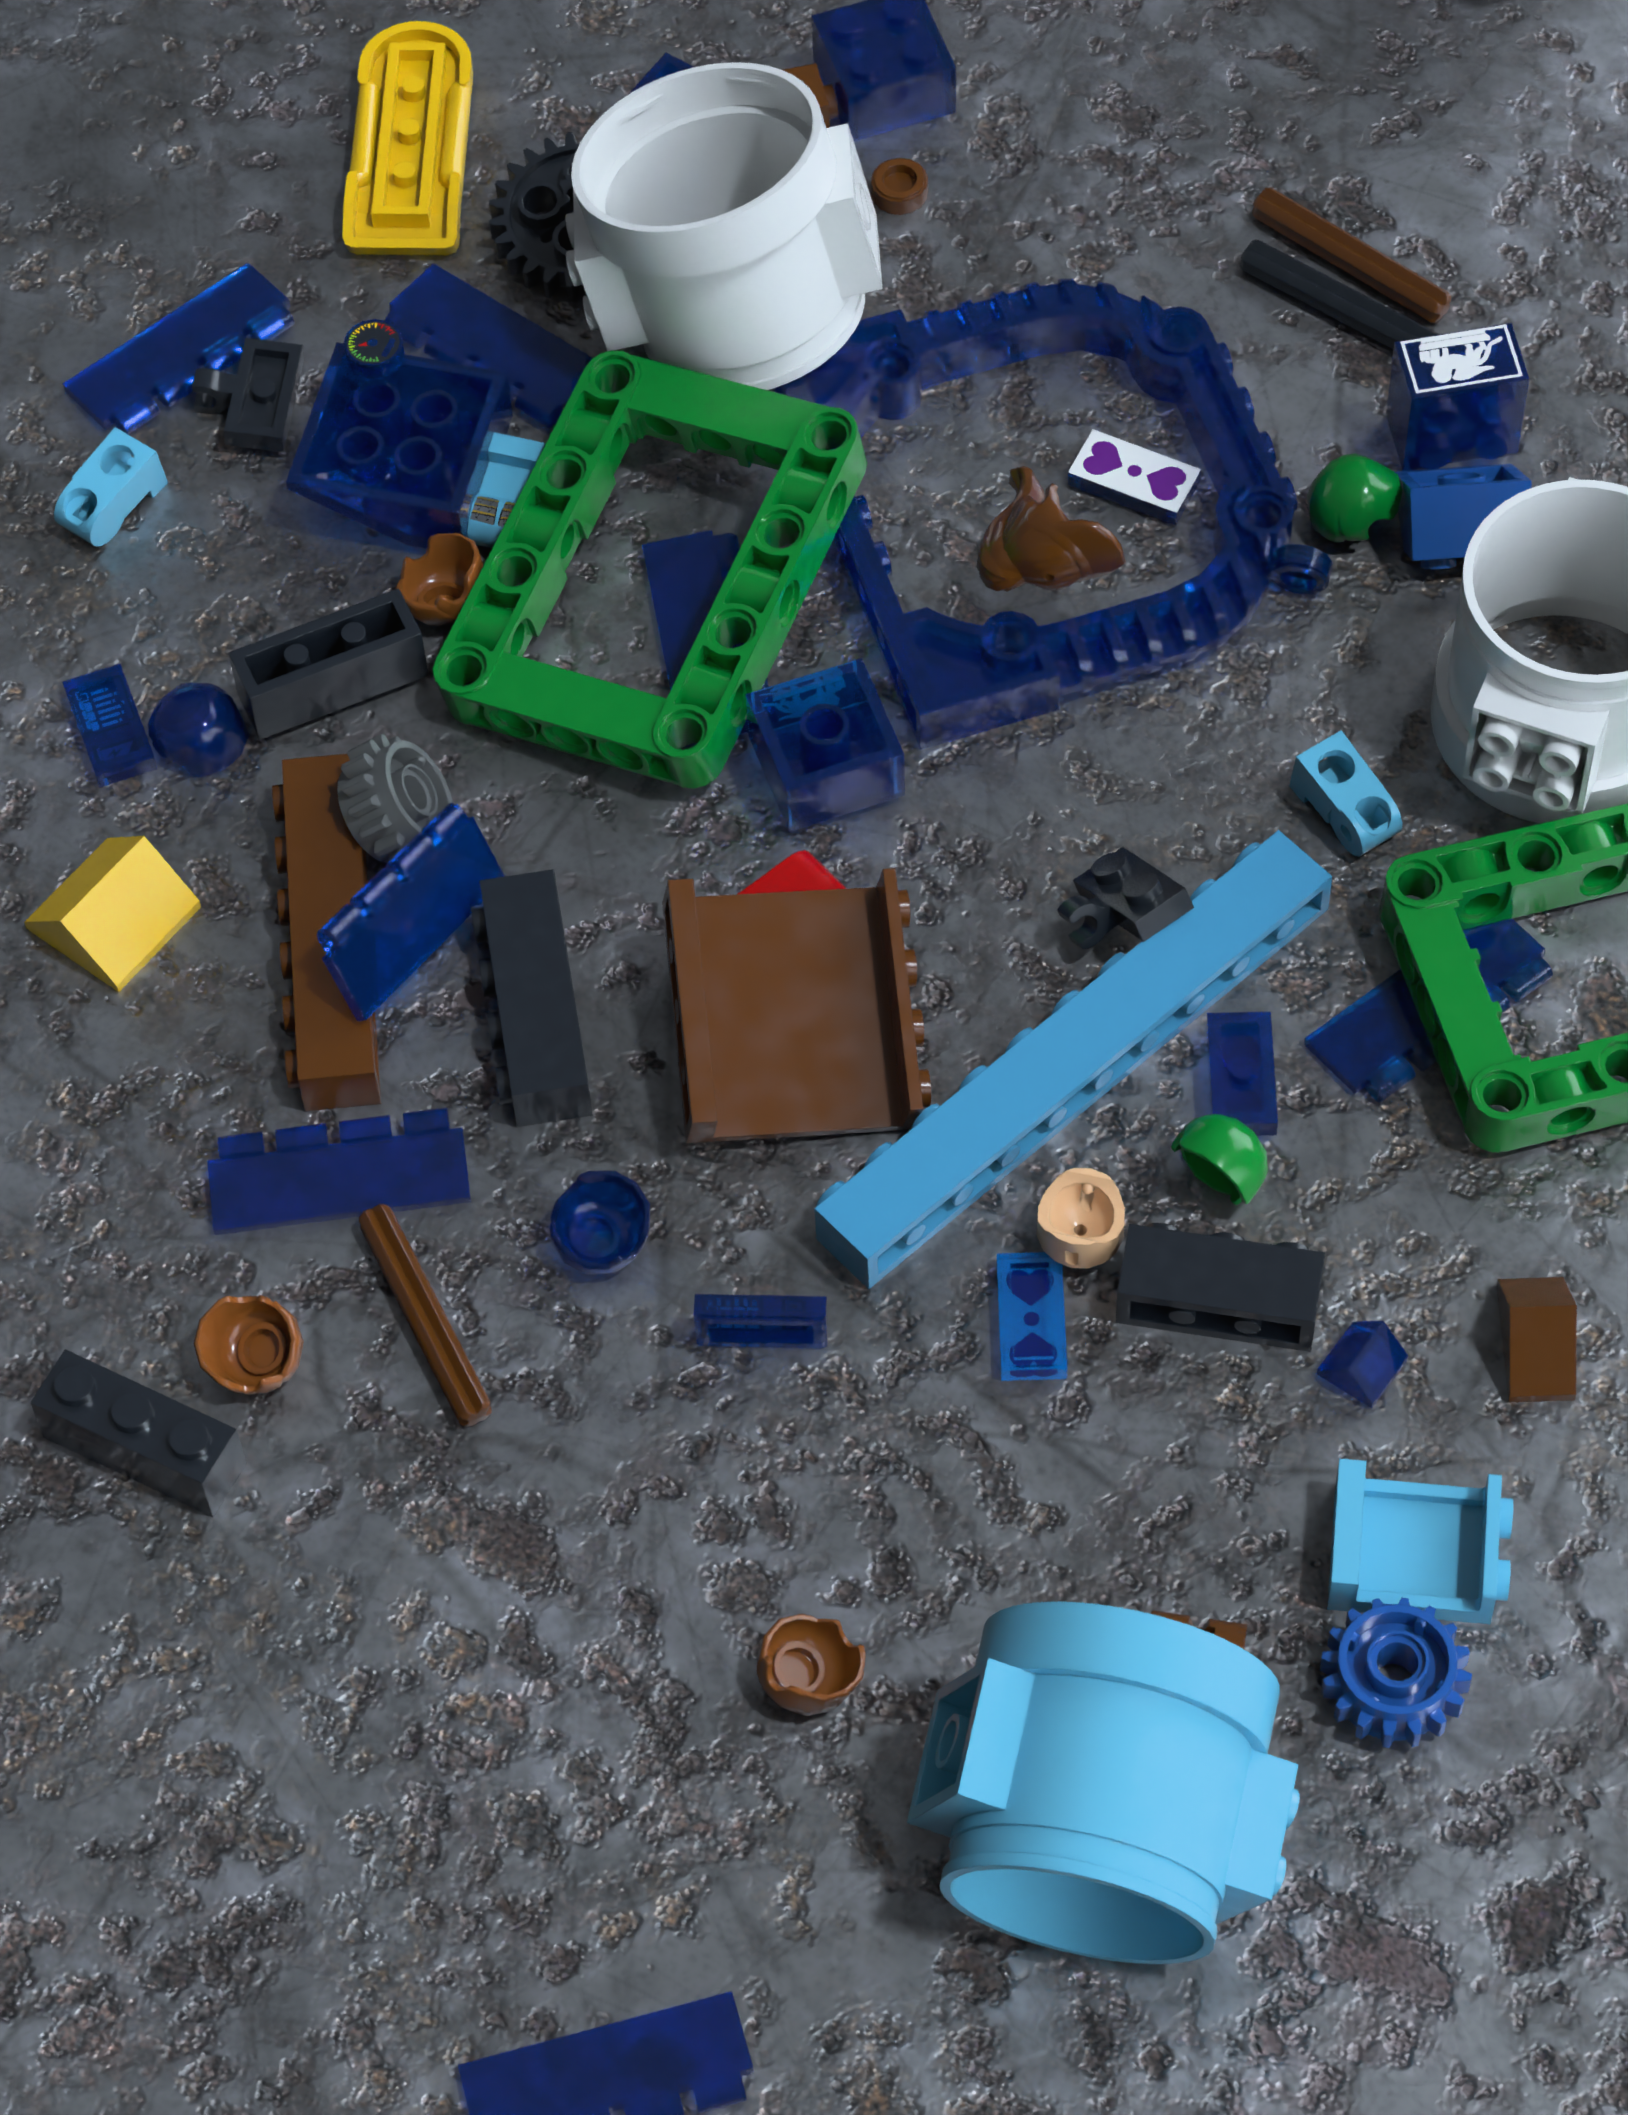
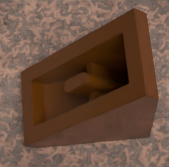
[1496,1277,1577,1403]

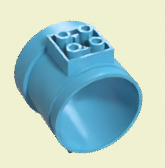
[907,1602,1299,1964]

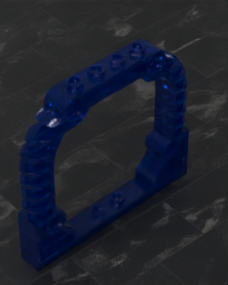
[772,279,1297,750]

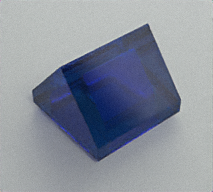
[1316,1321,1409,1408]

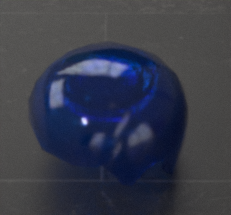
[147,683,249,777]
[549,1171,650,1275]

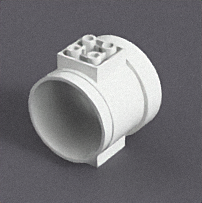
[566,62,883,390]
[1431,477,1628,824]

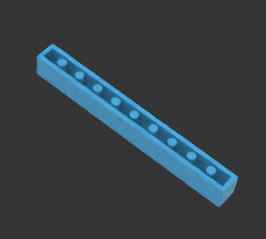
[814,830,1332,1289]

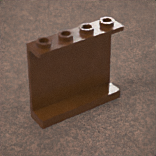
[662,868,931,1143]

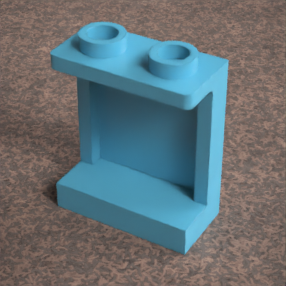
[1327,1458,1513,1624]

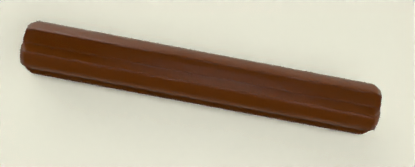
[1252,187,1451,323]
[359,1204,492,1427]

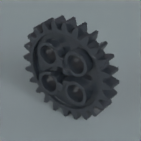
[489,131,584,302]

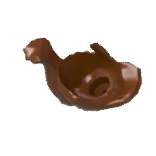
[976,466,1125,592]

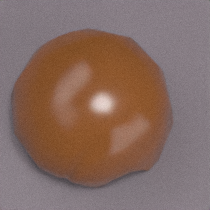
[395,533,483,626]
[193,1295,304,1395]
[757,1614,866,1716]

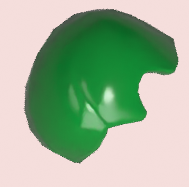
[1306,453,1403,543]
[1171,1114,1268,1205]

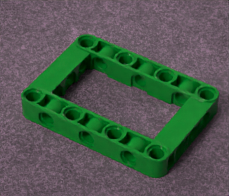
[433,350,867,789]
[1379,803,1628,1152]

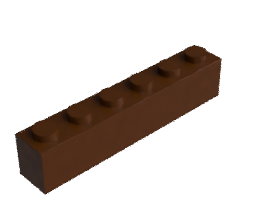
[272,754,381,1111]

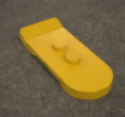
[342,21,473,255]

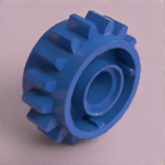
[1320,1597,1472,1748]

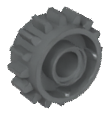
[337,734,454,870]

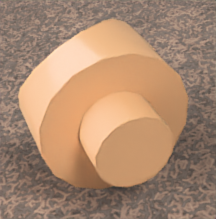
[1037,1168,1125,1268]

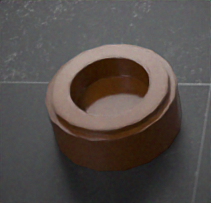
[871,158,928,215]

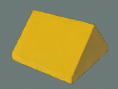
[24,836,201,992]

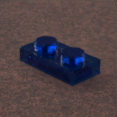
[1206,1012,1278,1136]

